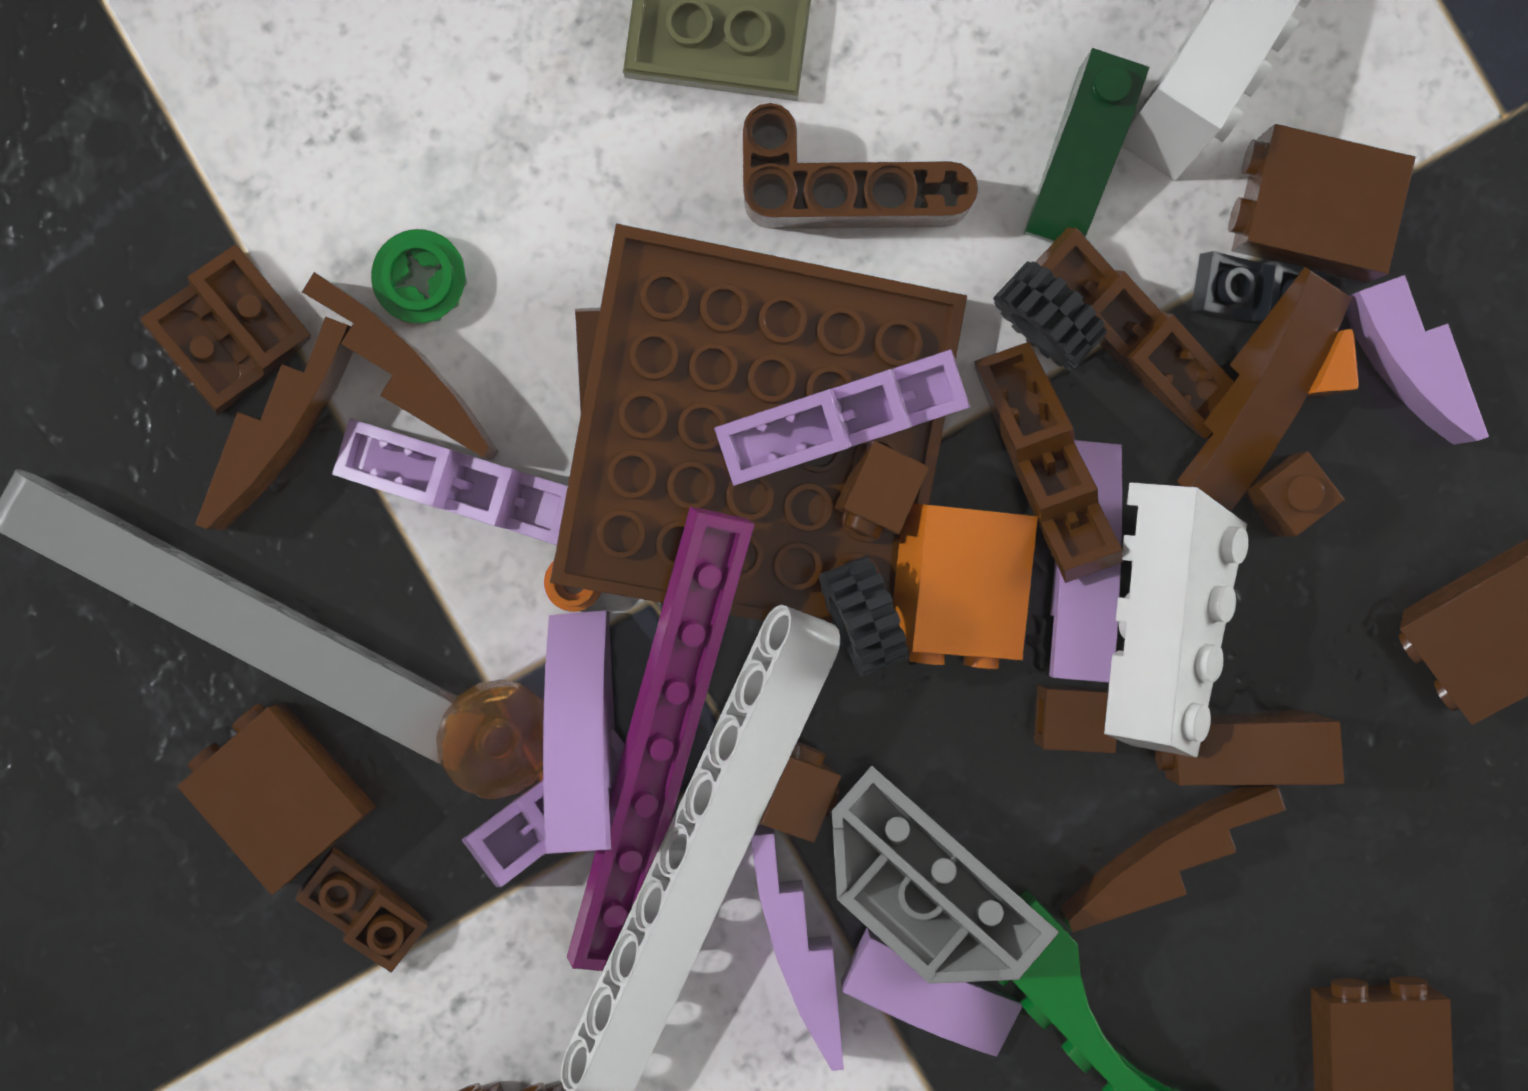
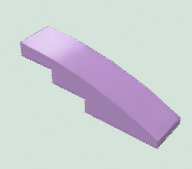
[714,349,971,486]
[332,418,567,545]
[1049,440,1122,682]
[543,610,615,854]
[751,825,844,1071]

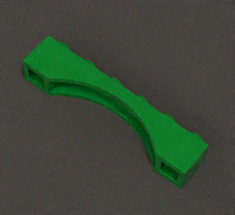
[997,889,1180,1091]

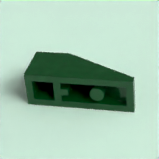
[1023,48,1150,243]

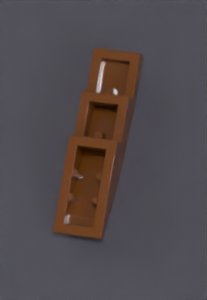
[1036,227,1234,439]
[1177,267,1351,512]
[302,272,499,461]
[195,316,353,530]
[974,342,1123,583]
[1059,785,1286,933]

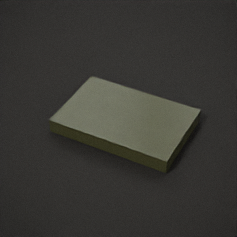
[623,0,811,101]

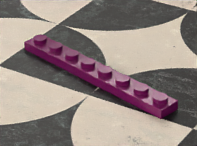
[567,507,754,971]

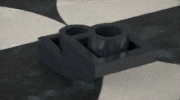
[1191,251,1326,325]

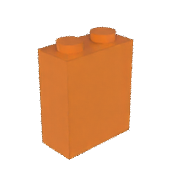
[893,504,1038,669]

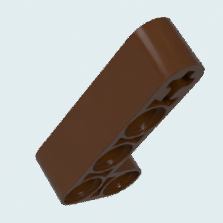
[743,103,978,229]

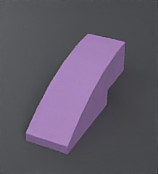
[1345,275,1489,445]
[462,729,625,887]
[841,927,1022,1057]

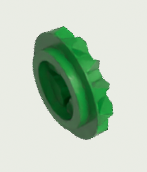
[371,229,467,325]

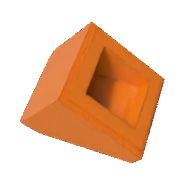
[1306,329,1359,397]

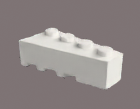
[1122,0,1312,180]
[1104,483,1248,758]

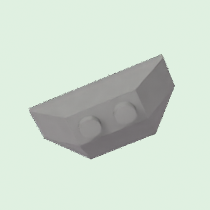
[832,766,1059,984]

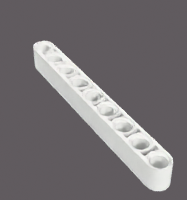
[561,605,840,1091]

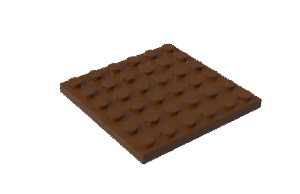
[550,223,967,623]

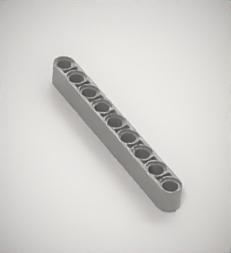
[0,469,483,767]

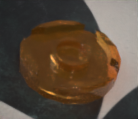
[436,679,544,799]

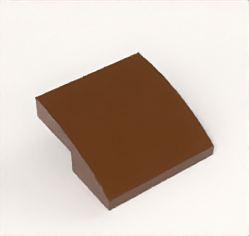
[140,244,311,416]

